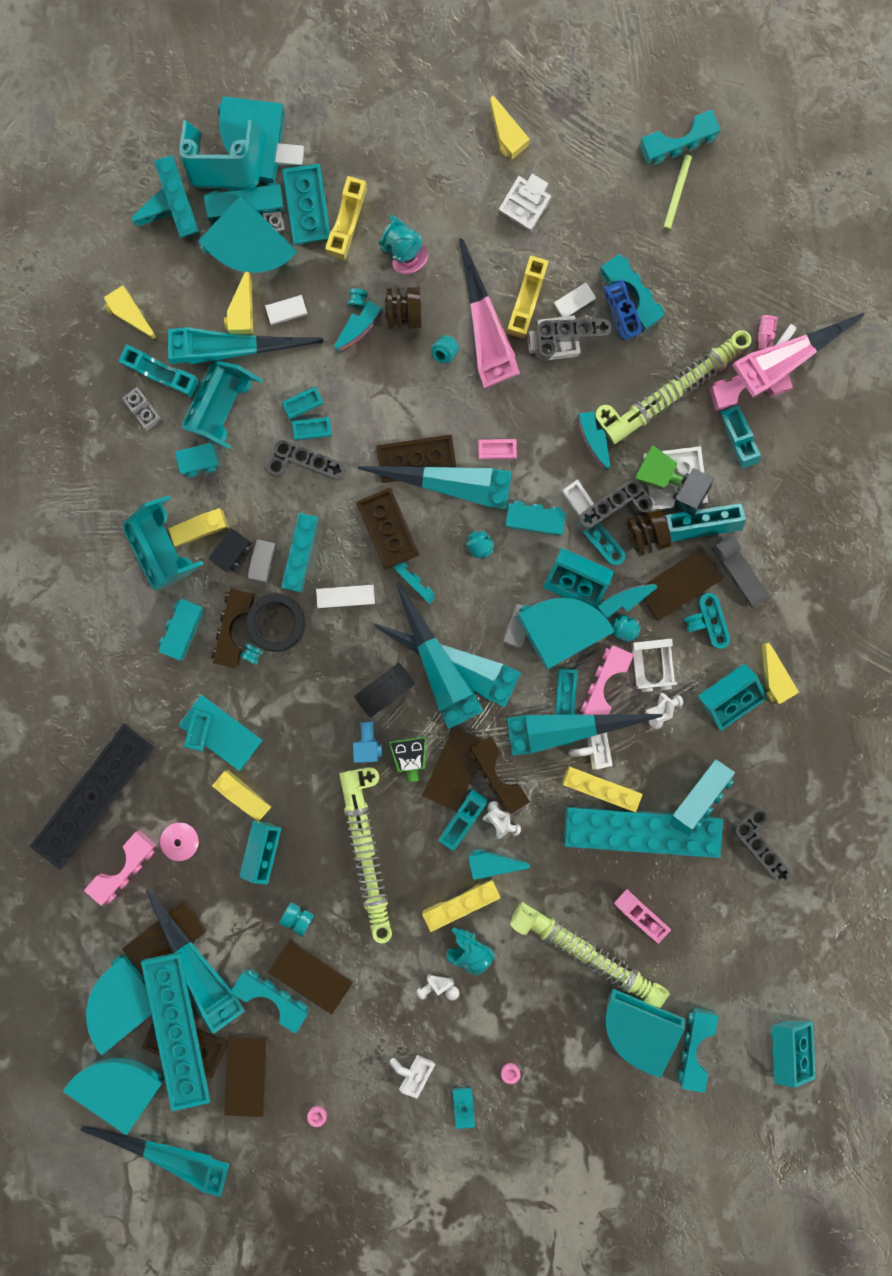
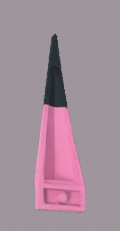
[459,238,520,388]
[732,313,864,397]

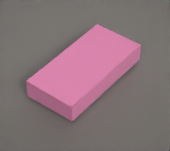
[478,439,517,460]

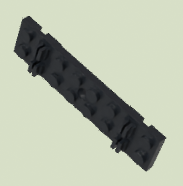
[29,723,156,870]

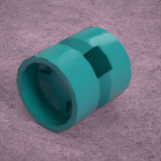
[279,902,314,937]

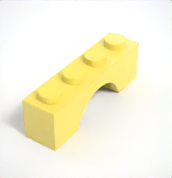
[325,176,367,261]
[507,255,549,339]
[562,766,643,812]
[422,877,501,932]

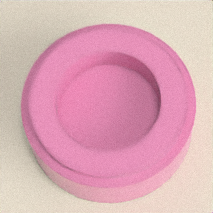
[501,1063,520,1084]
[307,1106,327,1127]

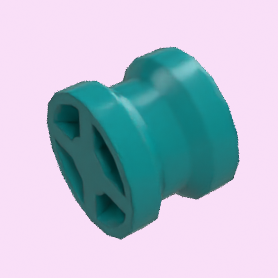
[347,288,368,309]
[684,613,706,632]
[240,643,264,665]

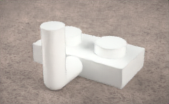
[568,732,613,769]
[390,1055,435,1098]

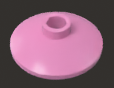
[392,245,428,274]
[160,823,199,861]

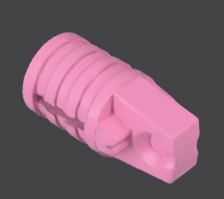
[758,315,778,350]

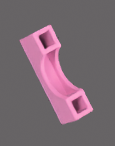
[709,374,793,412]
[580,645,634,715]
[84,830,156,906]

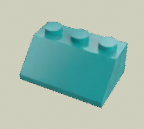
[543,548,614,608]
[698,663,767,731]
[771,1020,816,1088]

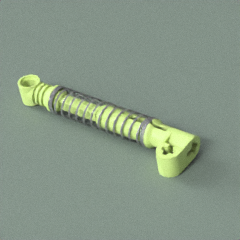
[595,330,751,445]
[339,767,392,943]
[510,901,670,1008]

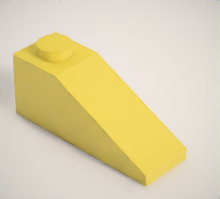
[490,96,530,160]
[224,272,253,334]
[104,286,157,340]
[168,508,229,547]
[762,643,799,704]
[212,770,271,821]

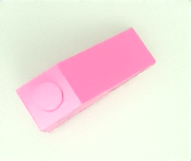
[614,889,671,944]

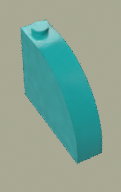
[218,96,285,184]
[198,196,298,273]
[516,598,615,669]
[86,955,152,1056]
[606,989,685,1078]
[63,1057,165,1136]

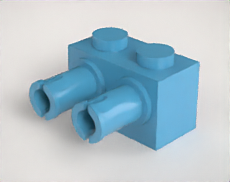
[353,722,382,763]

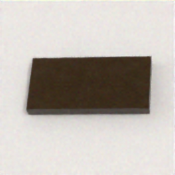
[376,434,457,484]
[356,487,420,570]
[644,548,723,621]
[422,727,481,812]
[122,901,207,977]
[268,939,354,1015]
[142,1022,228,1078]
[224,1036,267,1117]

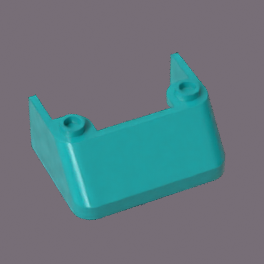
[179,120,266,189]
[182,360,263,449]
[123,495,203,590]

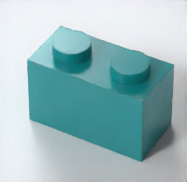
[175,442,220,478]

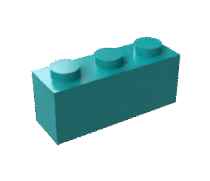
[505,501,566,536]
[158,599,205,661]
[239,821,282,884]

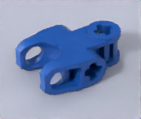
[603,280,642,340]

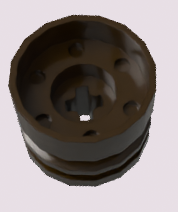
[385,287,422,330]
[627,509,672,557]

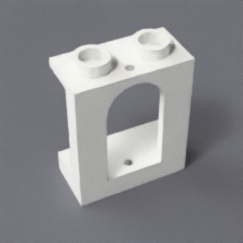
[631,639,677,692]

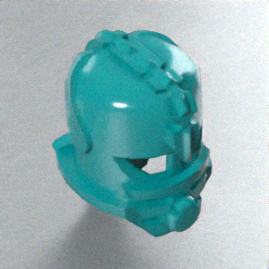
[378,214,422,263]
[446,927,495,976]

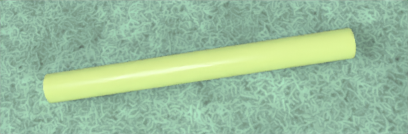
[663,155,692,230]

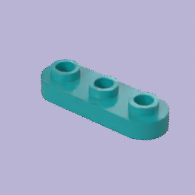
[581,517,626,566]
[392,562,435,604]
[699,593,730,649]

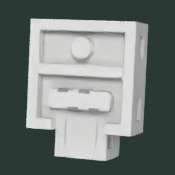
[498,174,551,232]
[526,315,581,360]

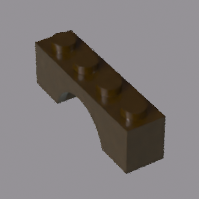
[211,588,256,668]
[469,734,530,814]

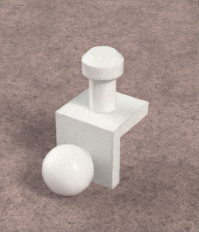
[645,693,683,729]
[483,801,521,839]
[416,974,459,1000]

